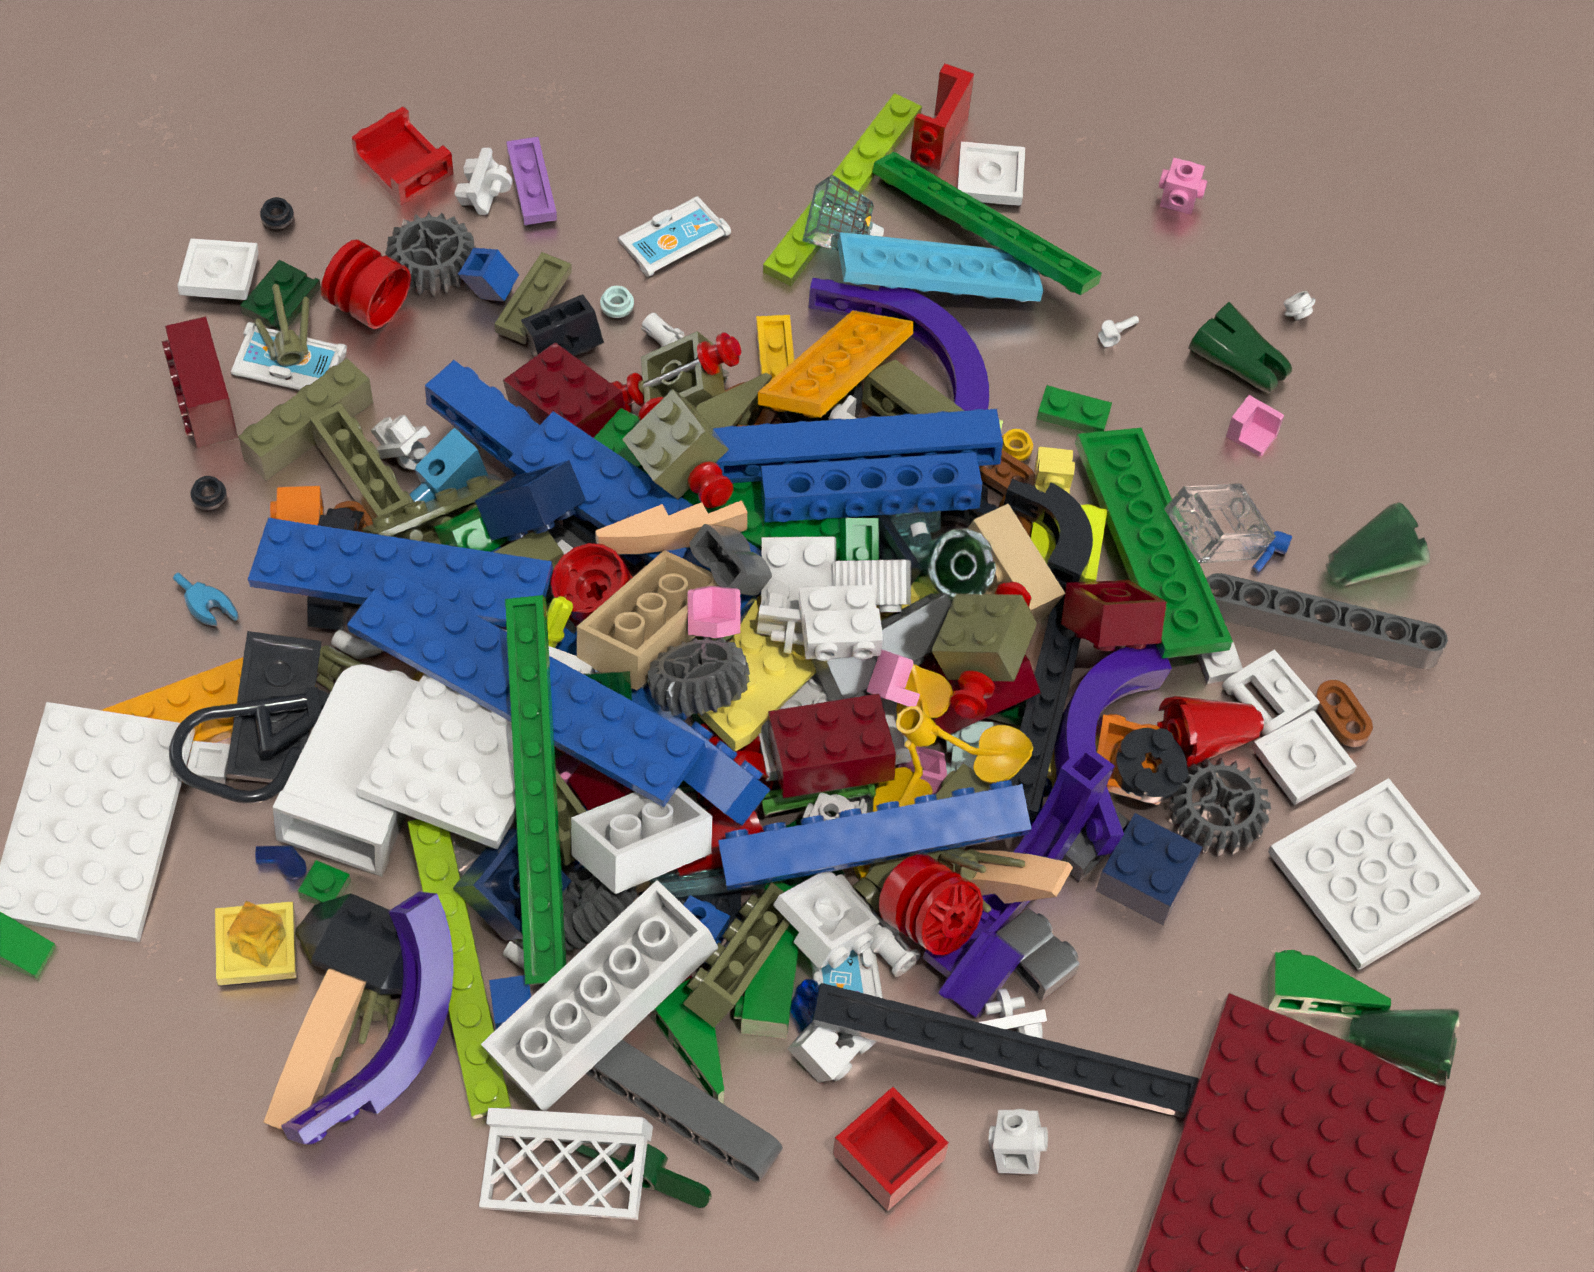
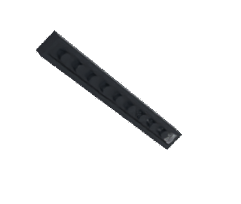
[811,983,1198,1118]

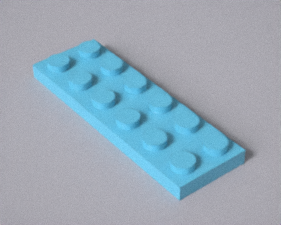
[837,232,1043,302]

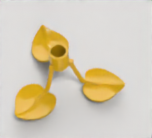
[873,664,1033,812]

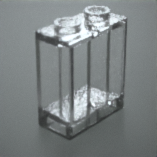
[1164,483,1276,564]

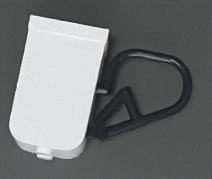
[169,664,419,877]

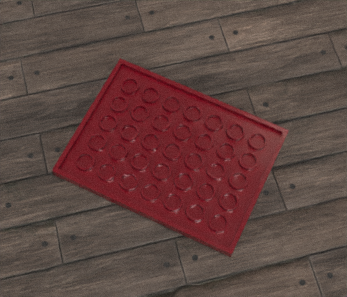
[1134,993,1448,1272]

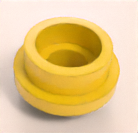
[1002,429,1033,462]

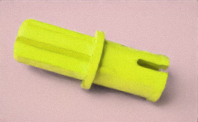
[547,596,573,648]

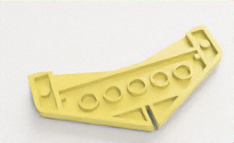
[697,582,934,751]

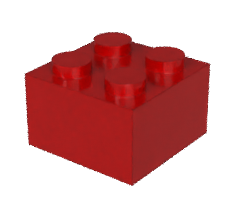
[833,1087,949,1211]

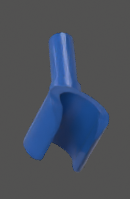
[1252,531,1292,573]

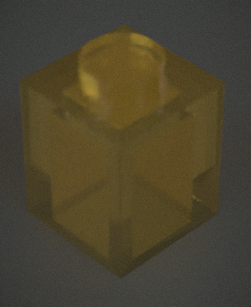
[227,901,286,967]

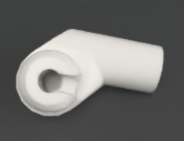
[331,630,383,659]

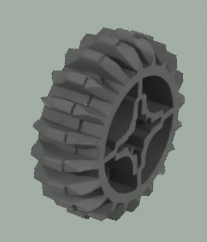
[385,211,476,296]
[647,637,750,717]
[1169,757,1271,856]
[562,865,638,951]

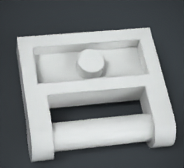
[1222,649,1320,736]

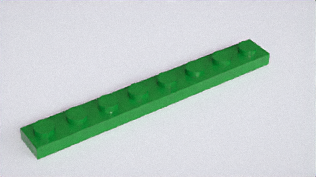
[872,152,1102,296]

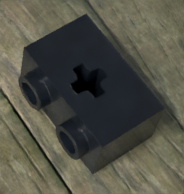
[521,294,604,357]

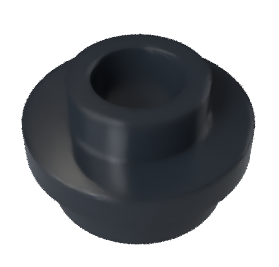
[260,197,294,229]
[190,476,227,510]

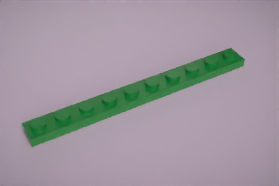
[505,595,566,985]

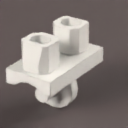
[455,148,513,215]
[371,415,431,470]
[757,593,804,654]
[979,988,1047,1039]

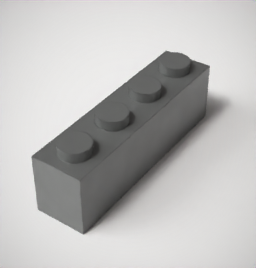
[811,593,951,700]

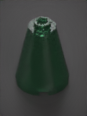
[1326,502,1430,586]
[913,528,996,601]
[1349,1008,1460,1087]

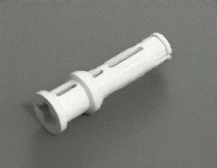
[836,874,921,977]

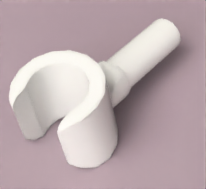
[1098,316,1139,347]

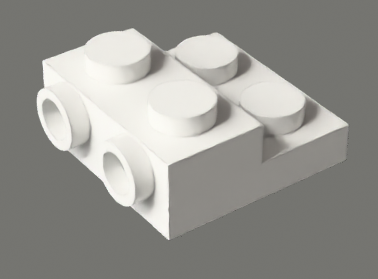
[798,584,883,661]
[773,871,880,969]

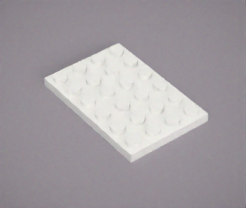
[357,627,595,849]
[0,702,195,943]

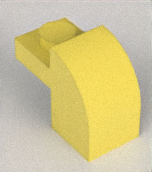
[1034,447,1075,494]

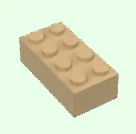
[577,550,720,690]

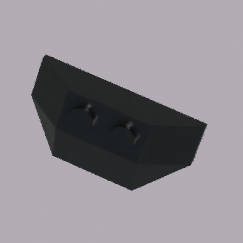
[295,893,403,994]

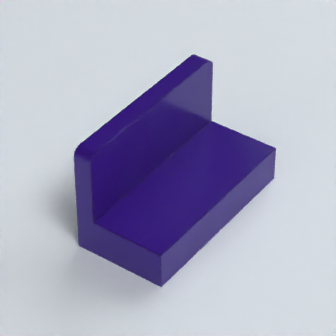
[938,931,1025,1018]

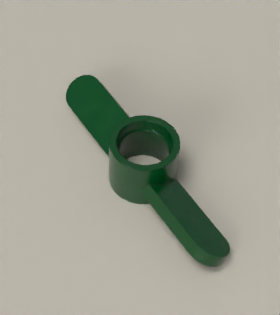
[576,1143,712,1208]

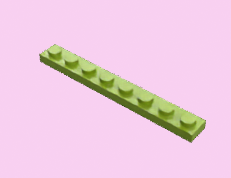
[763,93,922,286]
[408,819,512,1119]

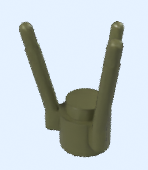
[255,284,309,366]
[317,645,367,692]
[939,848,1025,913]
[331,988,398,1073]

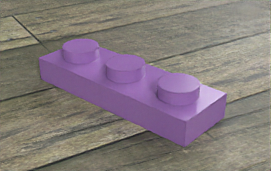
[506,137,557,225]

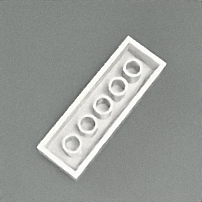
[481,880,718,1111]

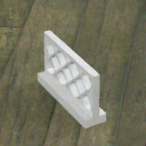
[479,1108,653,1220]

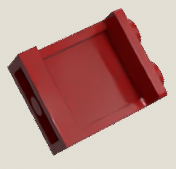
[910,63,974,170]
[352,106,454,206]

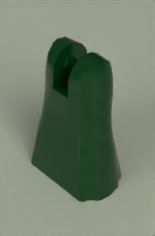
[1188,302,1292,393]

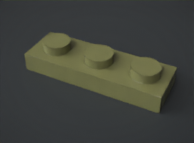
[494,252,572,344]

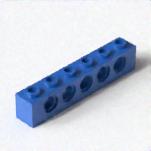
[761,452,982,522]

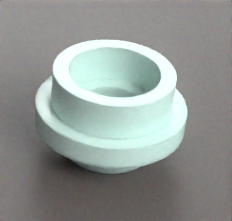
[600,286,634,318]

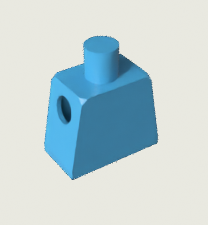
[409,428,488,503]

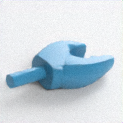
[173,573,239,626]

